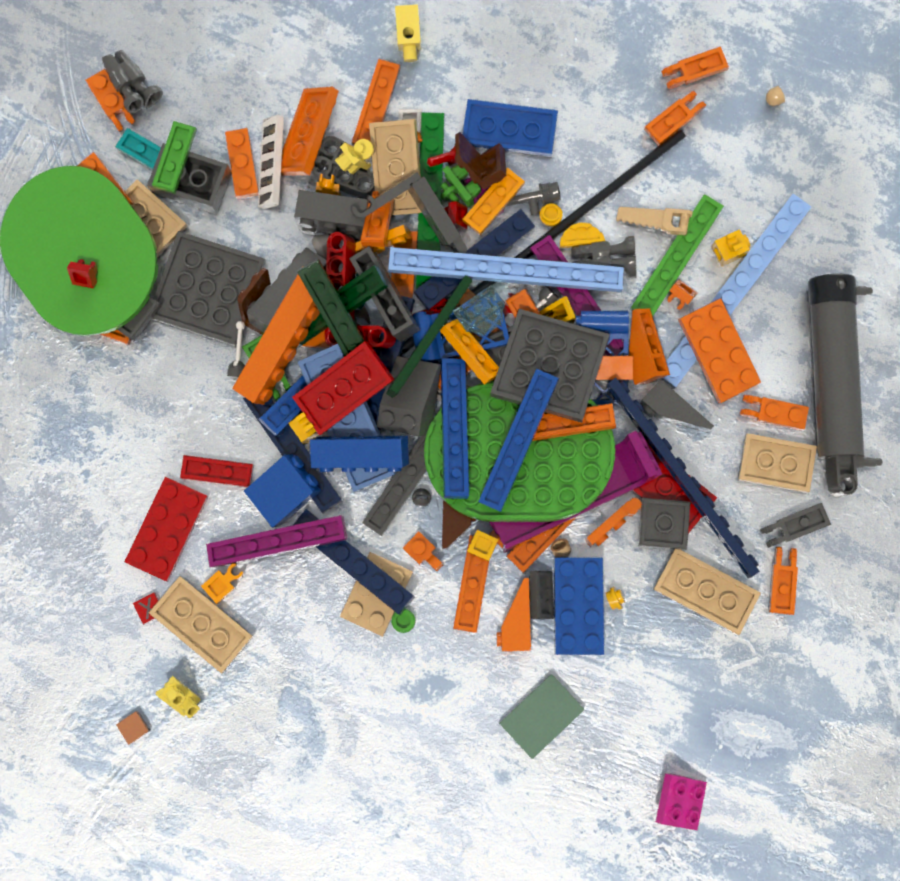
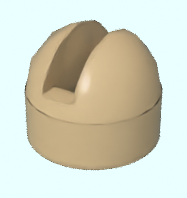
[766,86,785,106]
[550,539,571,558]

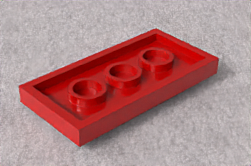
[292,341,395,436]
[633,443,717,534]
[124,477,209,582]

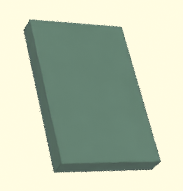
[499,674,585,759]

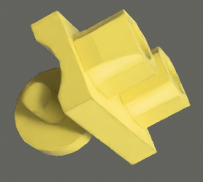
[335,139,374,174]
[155,676,201,718]

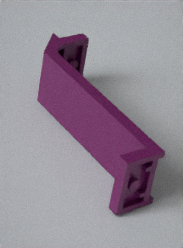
[489,431,662,553]

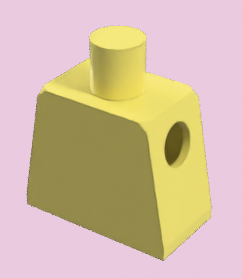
[395,4,421,62]

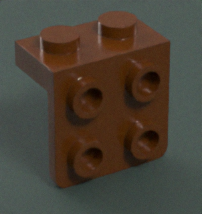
[454,132,506,189]
[237,267,271,335]

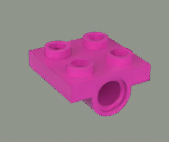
[655,773,707,830]

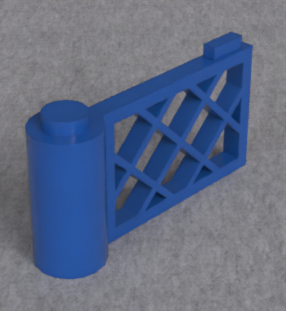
[412,296,509,363]
[576,310,629,405]

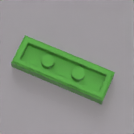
[152,121,197,194]

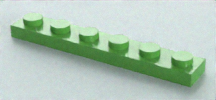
[630,194,724,317]

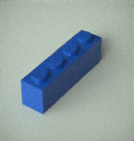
[310,436,409,472]

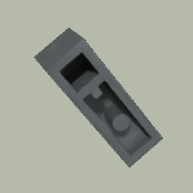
[640,379,714,433]

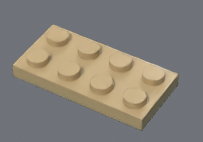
[369,119,422,215]
[653,549,761,635]
[149,576,253,674]

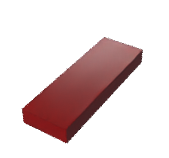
[180,455,254,488]

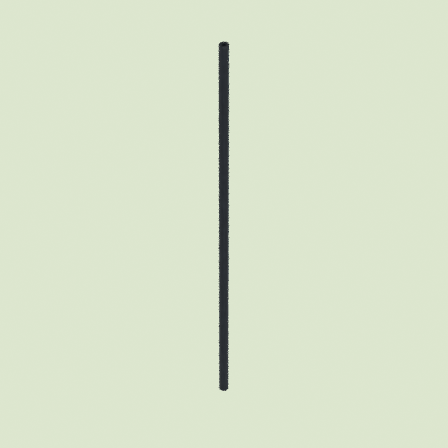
[401,130,686,356]

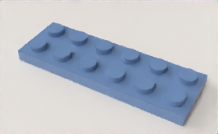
[298,344,397,492]

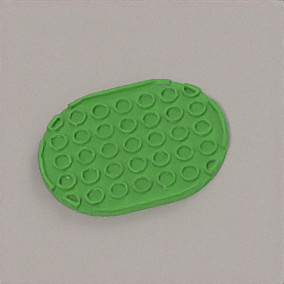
[0,166,158,336]
[424,382,615,522]

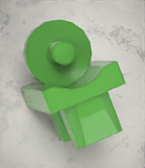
[441,165,481,208]

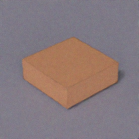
[116,711,150,745]

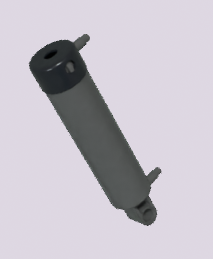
[808,273,883,497]

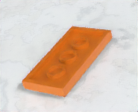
[281,87,339,176]
[678,298,761,403]

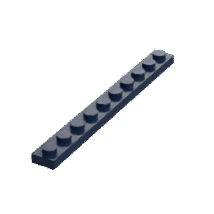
[606,378,760,578]

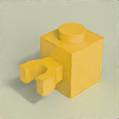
[711,229,750,267]
[288,412,318,445]

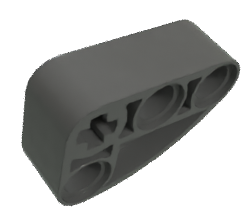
[312,136,375,199]

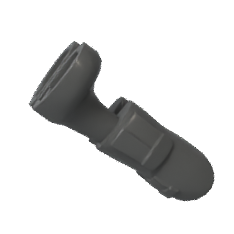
[102,50,163,113]
[571,236,636,279]

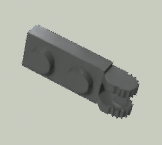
[760,503,831,548]

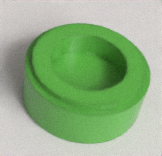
[391,609,416,633]

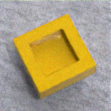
[467,530,499,562]

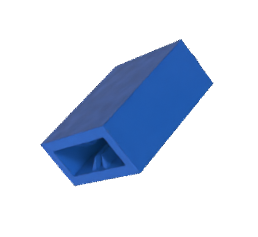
[244,454,321,528]

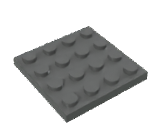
[152,231,266,347]
[490,309,610,423]

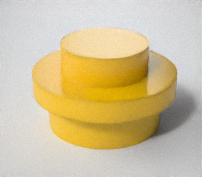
[539,203,562,226]
[606,587,625,610]

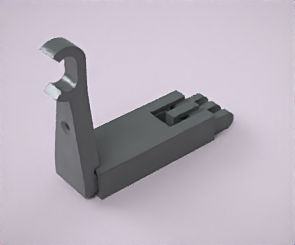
[350,172,467,254]

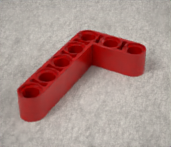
[324,232,396,349]

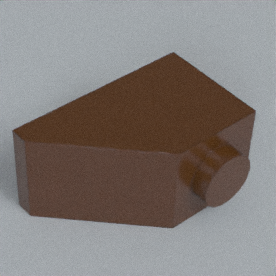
[442,501,476,550]

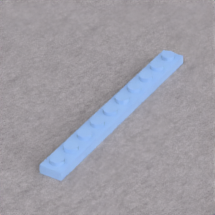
[661,194,812,389]
[388,247,624,292]

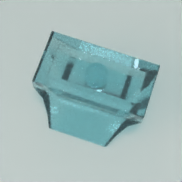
[453,284,505,337]

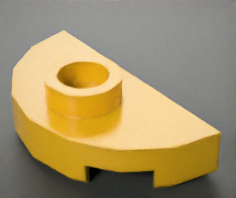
[559,222,605,249]

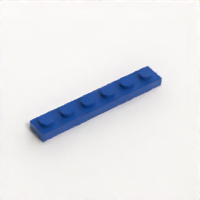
[440,358,469,499]
[478,369,559,512]

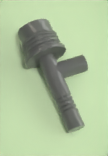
[506,182,561,216]

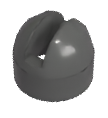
[412,488,431,508]

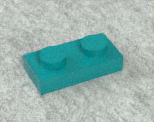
[115,128,161,170]

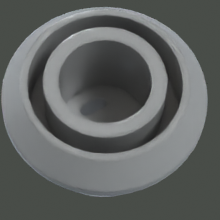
[312,234,340,260]

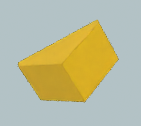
[540,296,576,324]

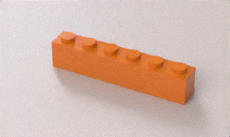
[232,266,334,405]

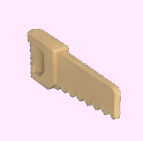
[616,207,693,235]

